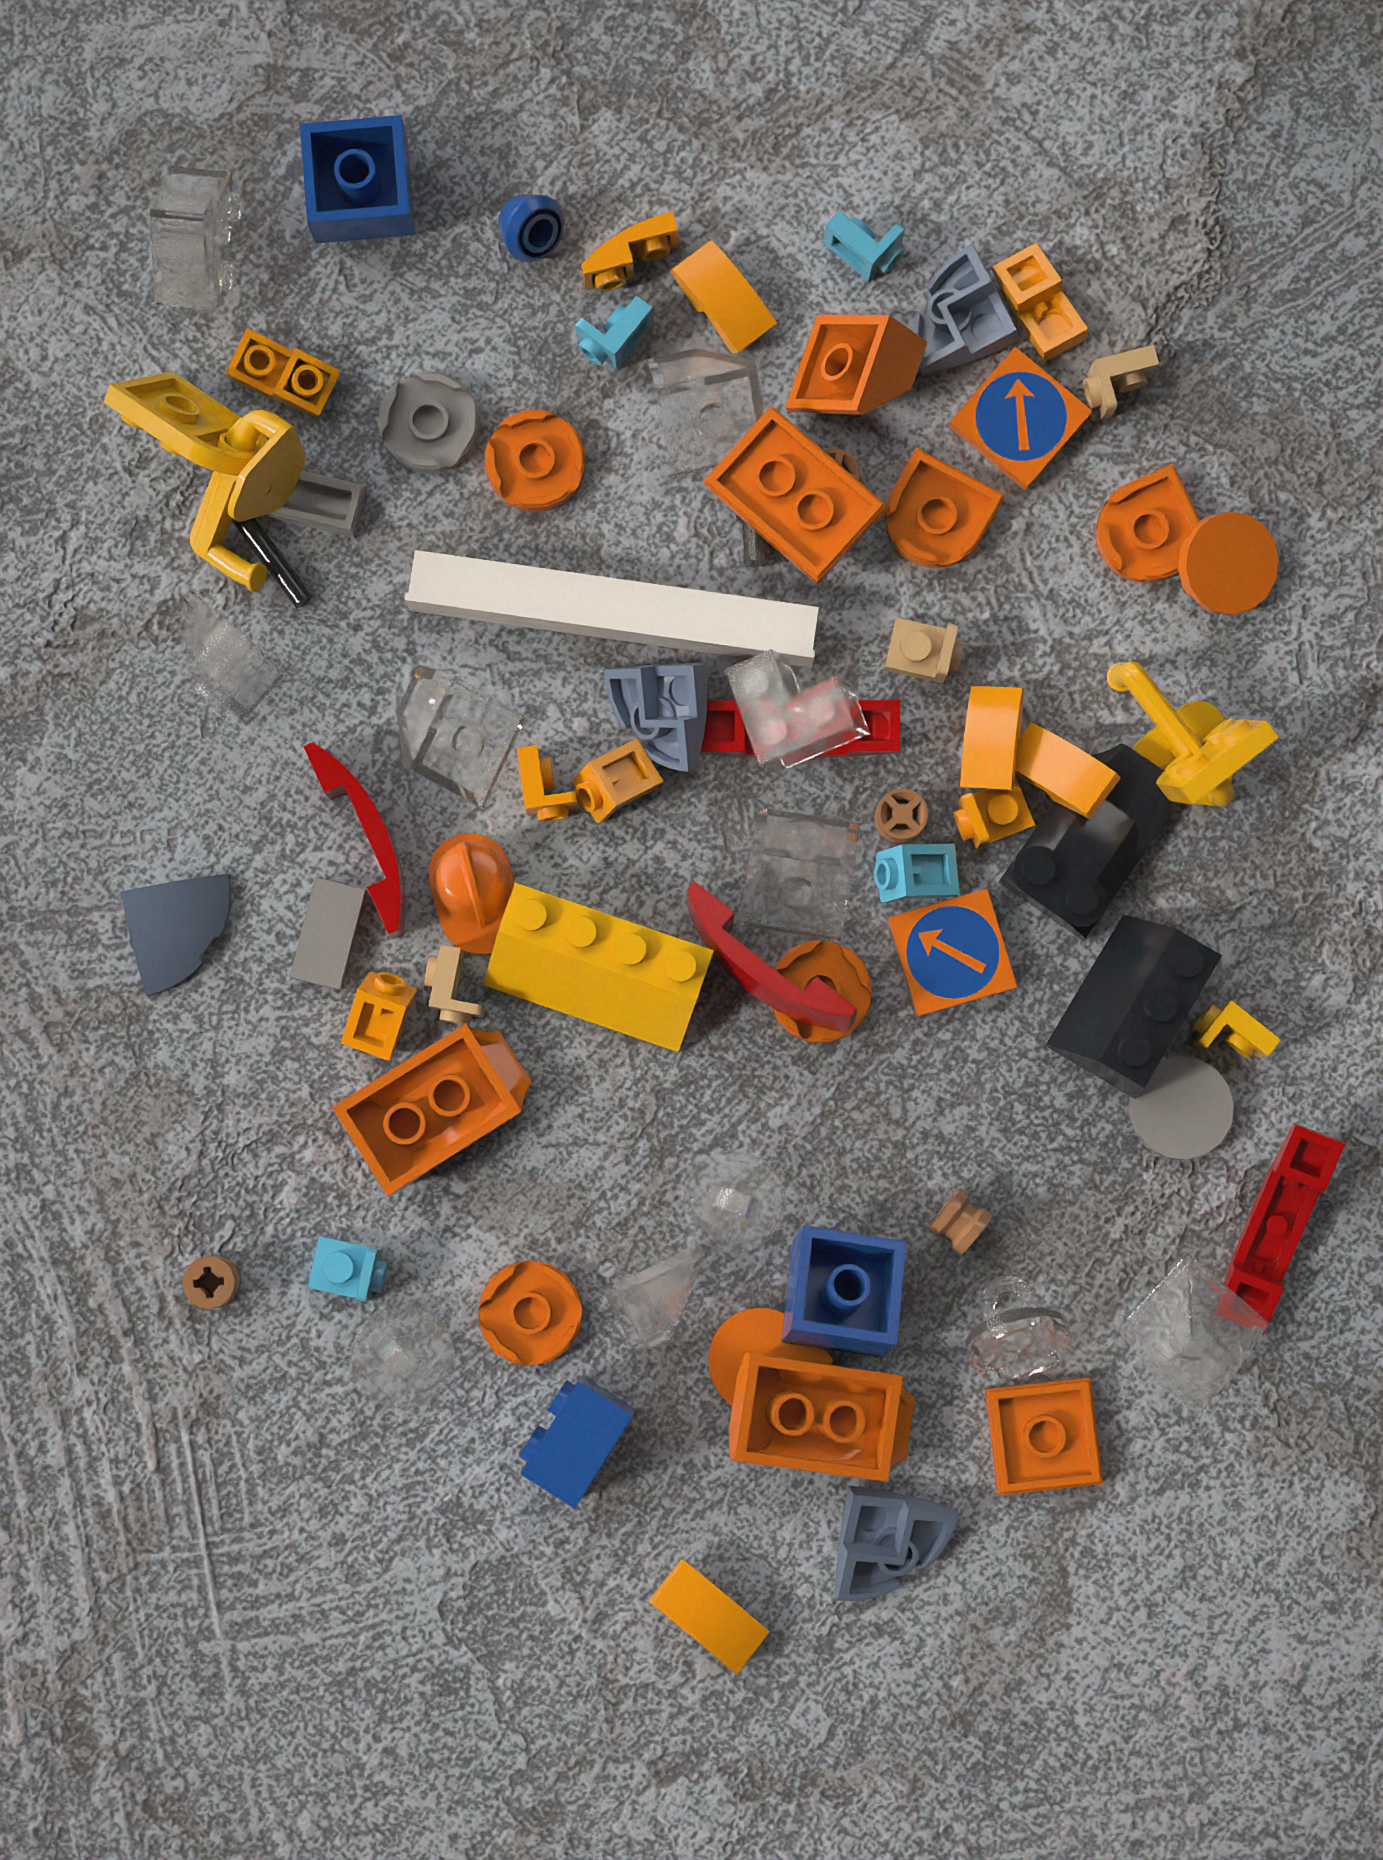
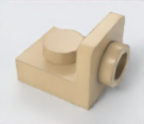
[1083,345,1159,420]
[884,617,964,684]

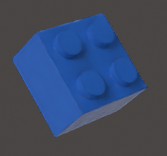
[299,115,416,244]
[781,1225,907,1358]
[518,1375,635,1509]

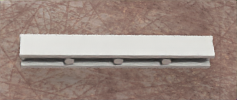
[405,550,819,668]

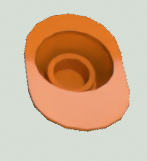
[428,833,515,954]

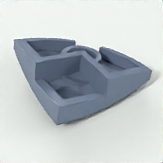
[913,243,1021,374]
[603,663,708,772]
[121,874,231,996]
[835,1486,959,1601]

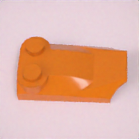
[332,1024,532,1197]
[729,1352,915,1482]

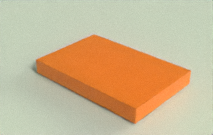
[703,405,887,585]

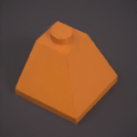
[785,315,927,415]

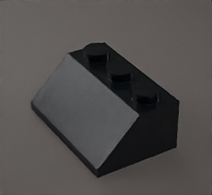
[1045,914,1222,1099]

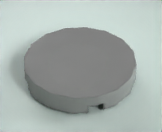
[378,371,480,474]
[1128,1056,1234,1160]

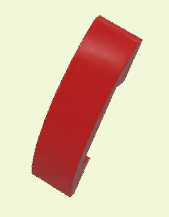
[700,700,901,758]
[303,742,406,939]
[687,881,857,1032]
[1214,1123,1345,1335]

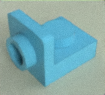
[823,210,905,282]
[575,295,654,370]
[874,844,960,903]
[308,1236,388,1302]

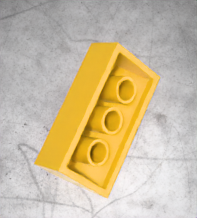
[483,883,714,1052]

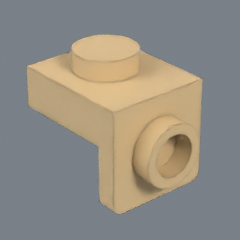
[424,944,485,1026]

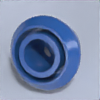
[498,194,564,262]

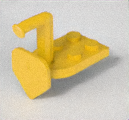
[104,371,305,592]
[1107,661,1279,807]

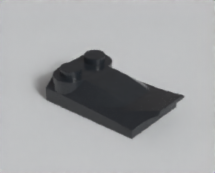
[998,743,1171,941]

